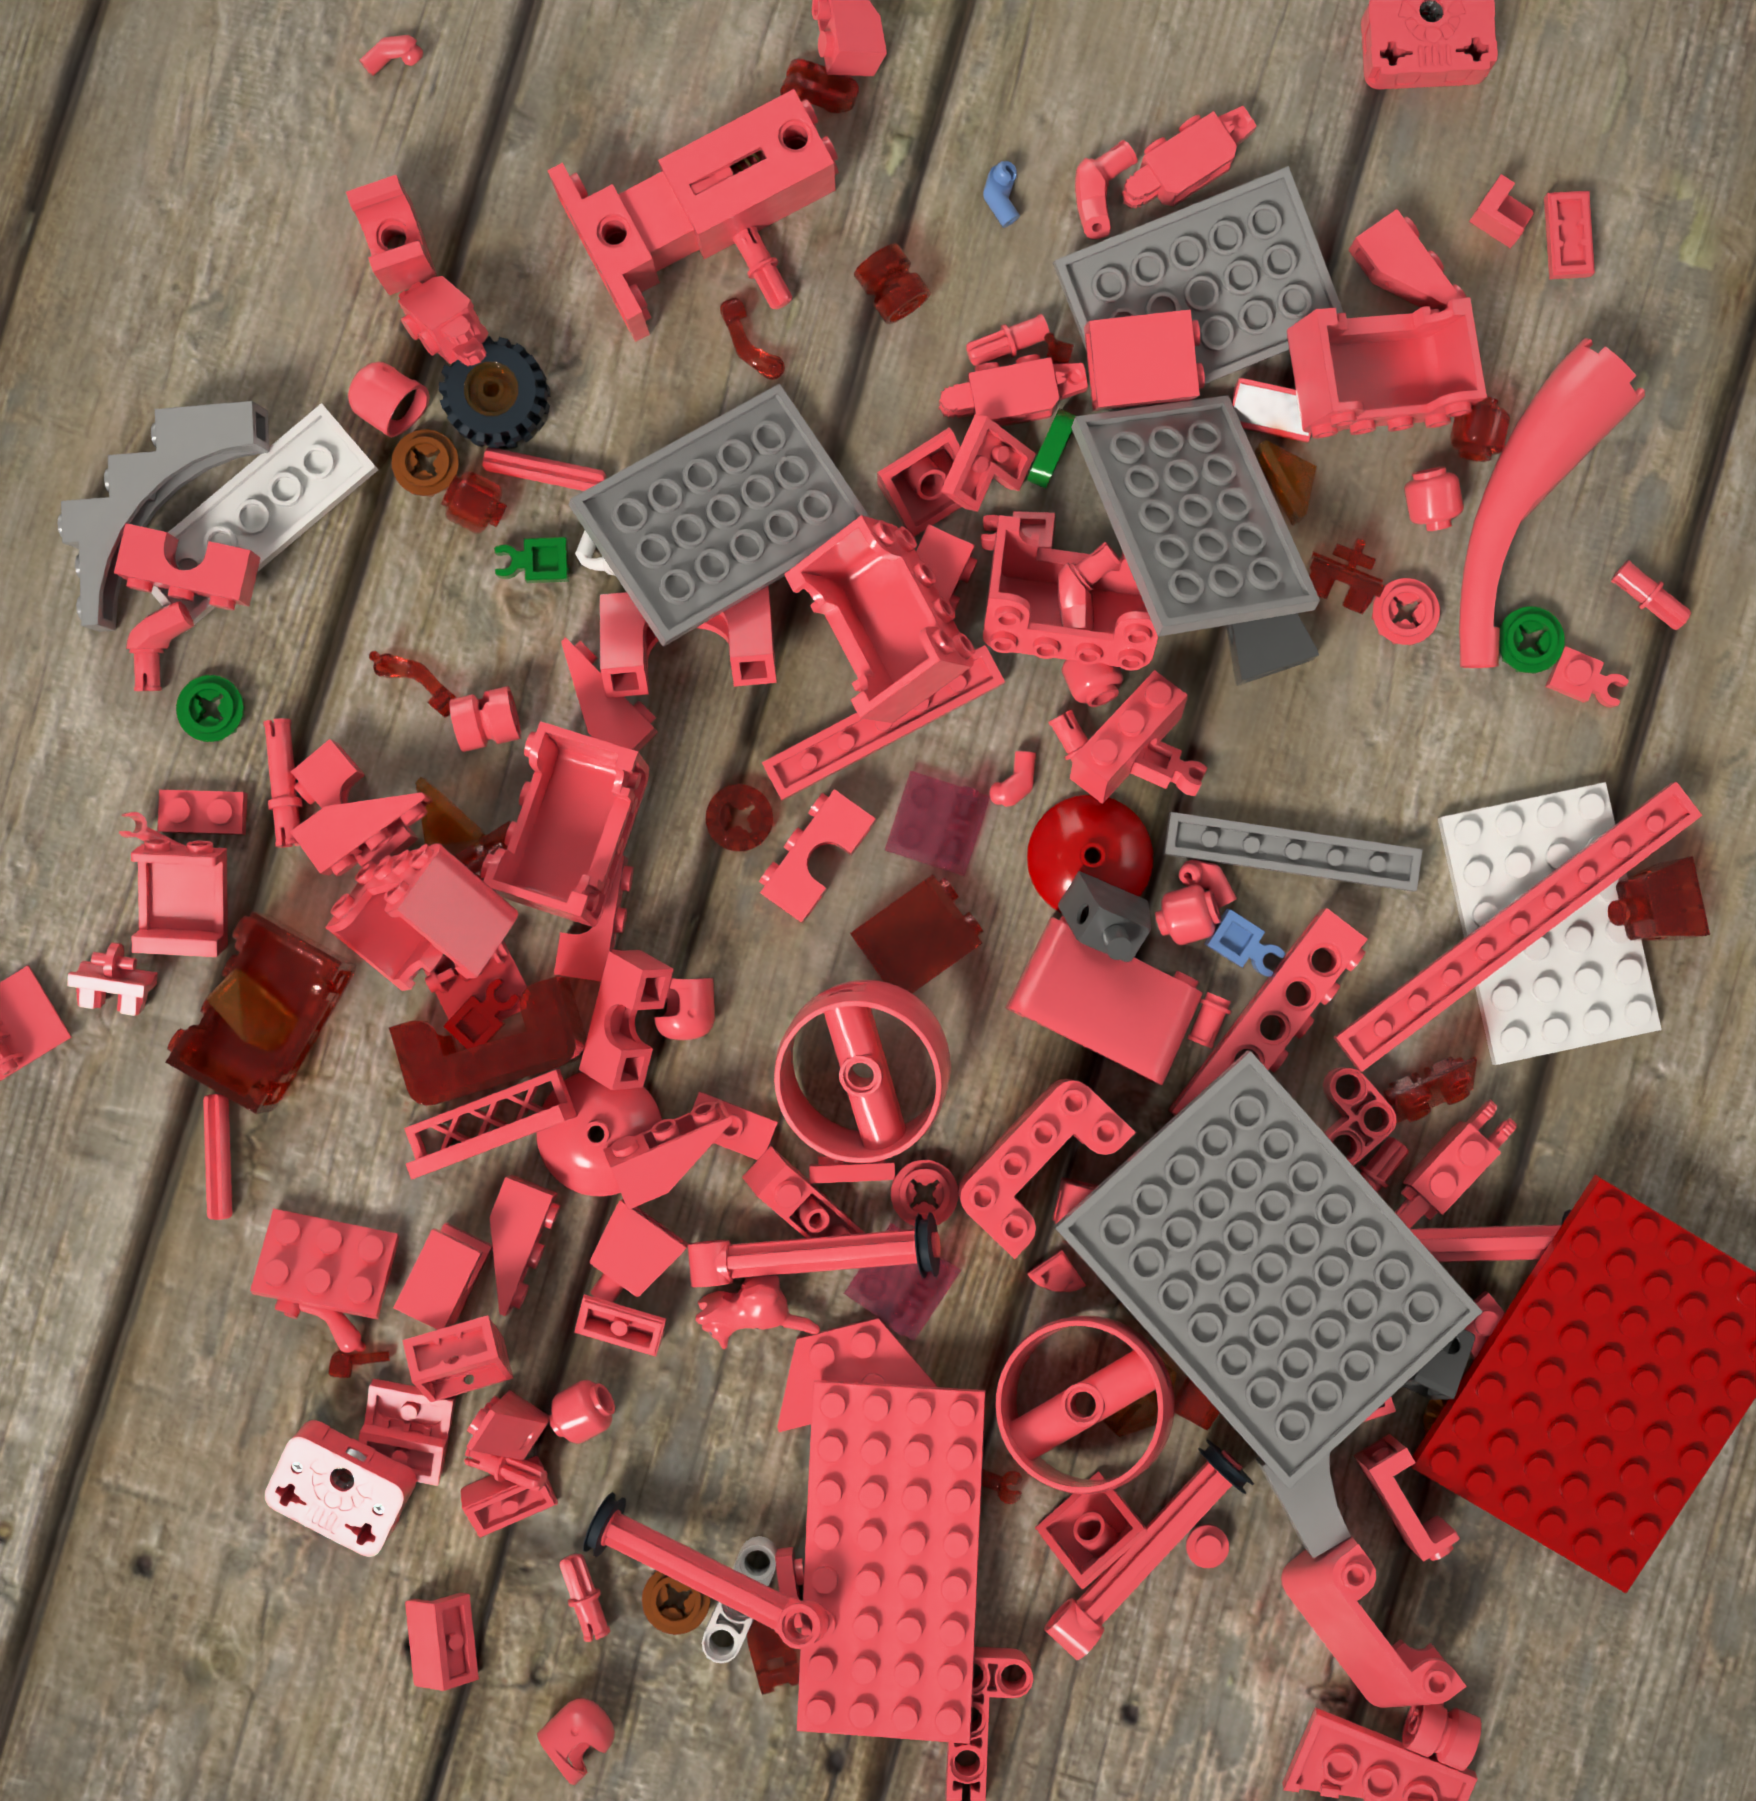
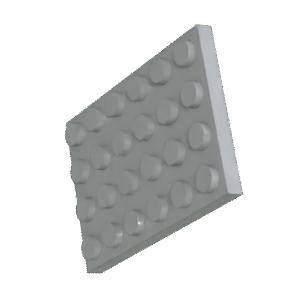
[1053,166,1344,412]
[568,383,870,647]
[1071,395,1320,637]

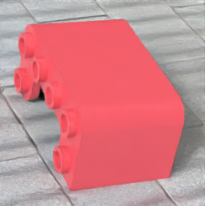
[1286,297,1487,439]
[784,515,975,723]
[983,515,1158,671]
[481,721,649,927]
[325,843,518,991]
[958,1078,1136,1259]

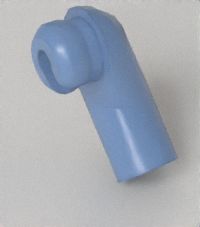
[983,161,1020,228]

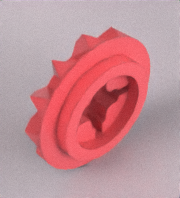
[1371,578,1440,646]
[891,1160,959,1226]

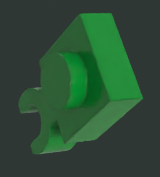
[494,537,569,583]

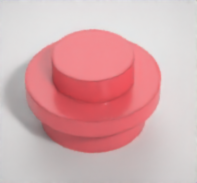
[1186,1524,1229,1568]

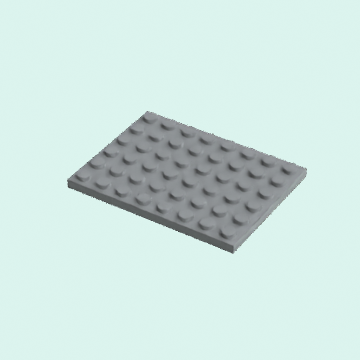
[1054,1050,1483,1490]

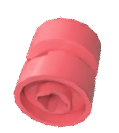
[449,686,521,752]
[1402,1703,1482,1771]

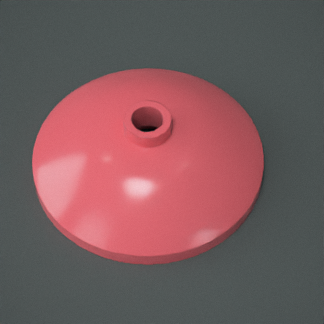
[536,1072,662,1196]

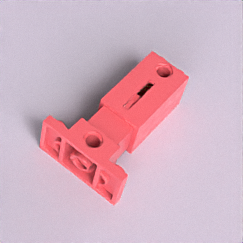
[547,89,839,342]

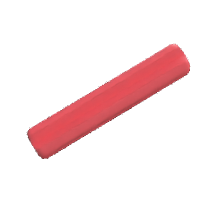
[483,447,606,491]
[203,1094,232,1220]

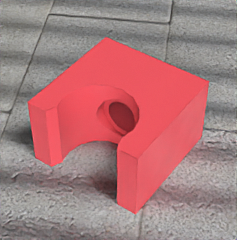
[346,175,438,296]
[393,1223,493,1330]

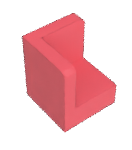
[1469,174,1534,249]

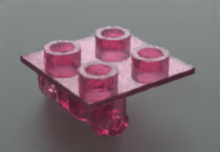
[884,770,990,876]
[844,1223,961,1341]

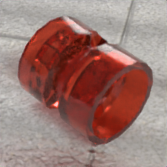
[854,243,931,325]

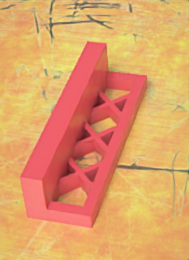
[404,1069,577,1180]

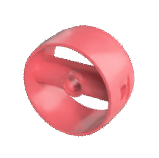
[774,980,951,1163]
[996,1316,1175,1494]

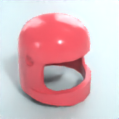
[348,361,430,438]
[654,978,715,1040]
[537,1698,615,1786]

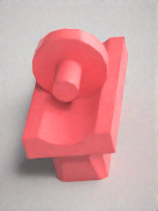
[68,942,158,1015]

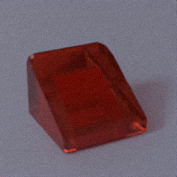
[1174,1376,1220,1431]

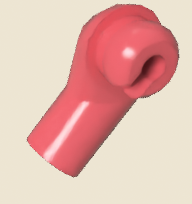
[359,35,423,76]
[989,751,1036,807]
[1179,859,1237,908]

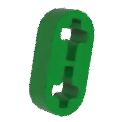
[1027,408,1076,489]

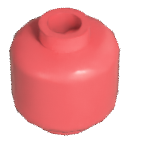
[1404,466,1464,531]
[1062,660,1124,707]
[1155,884,1221,945]
[549,1380,615,1444]

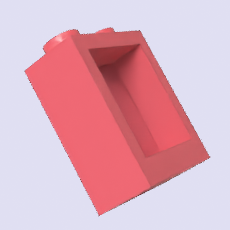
[402,1315,514,1403]

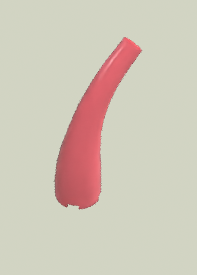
[1459,338,1645,668]

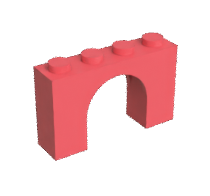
[600,586,777,698]

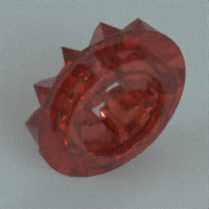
[706,784,773,852]

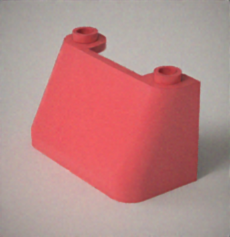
[1005,914,1203,1085]
[1281,1535,1467,1708]

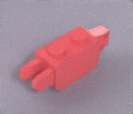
[1122,106,1256,209]
[398,276,489,366]
[938,354,1088,427]
[1395,1099,1517,1229]

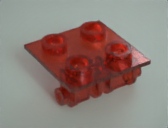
[1383,1056,1477,1124]

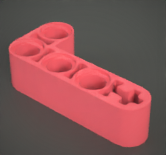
[1323,1067,1397,1166]
[945,1647,1033,1801]

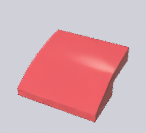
[359,1379,457,1486]

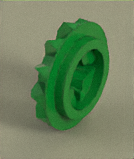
[1499,606,1565,674]
[176,675,245,742]

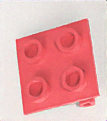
[422,939,536,1021]
[0,966,72,1081]

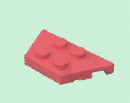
[777,1317,937,1432]

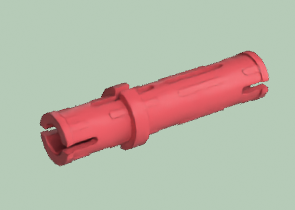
[263,718,303,848]

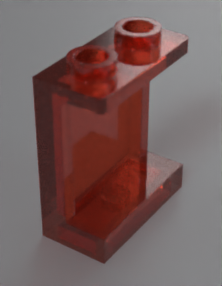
[850,874,984,994]

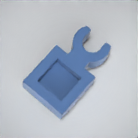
[1204,908,1285,977]

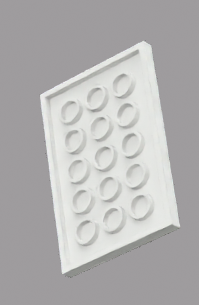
[1438,782,1662,1065]

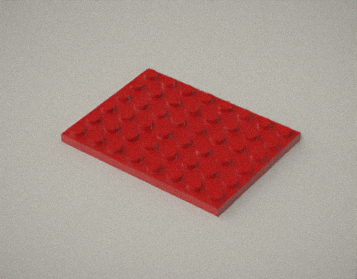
[1411,1174,1756,1593]

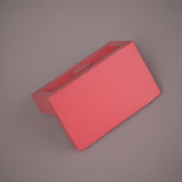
[405,1593,479,1691]

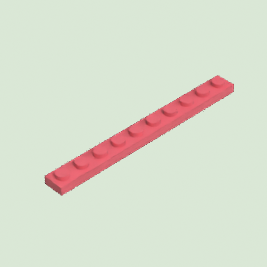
[1333,782,1702,1072]

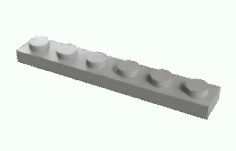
[1163,812,1423,892]

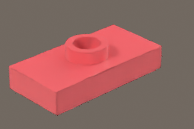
[1544,191,1595,279]
[692,1091,778,1160]

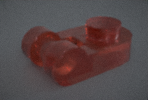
[780,58,859,113]
[747,1619,800,1695]

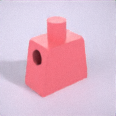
[589,1199,689,1303]

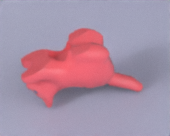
[695,1275,820,1349]

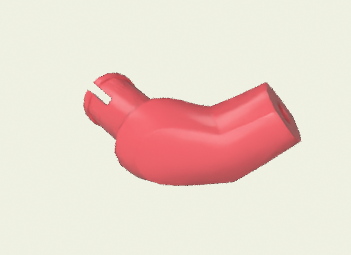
[1075,140,1138,239]
[1058,541,1122,631]
[126,601,194,691]

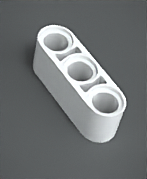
[702,1536,777,1663]

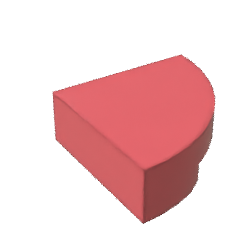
[1027,1249,1086,1292]

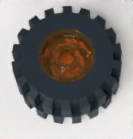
[439,336,551,449]

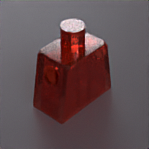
[1608,856,1710,941]

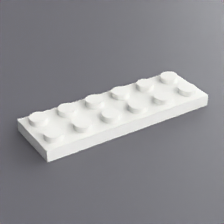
[152,403,378,632]

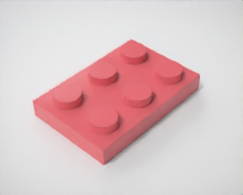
[250,1208,400,1320]

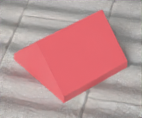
[877,427,962,537]
[1035,1471,1148,1589]

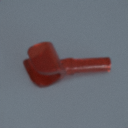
[1044,333,1074,364]
[328,1350,390,1378]

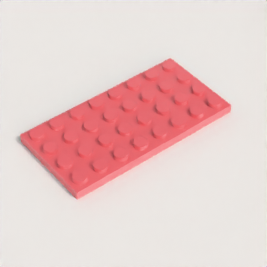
[797,1380,986,1744]

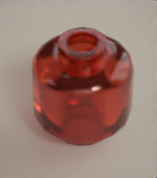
[1450,396,1510,462]
[441,471,507,534]

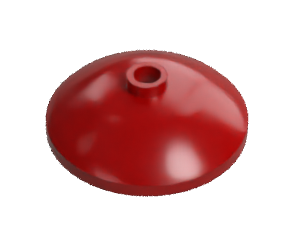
[1027,795,1153,914]

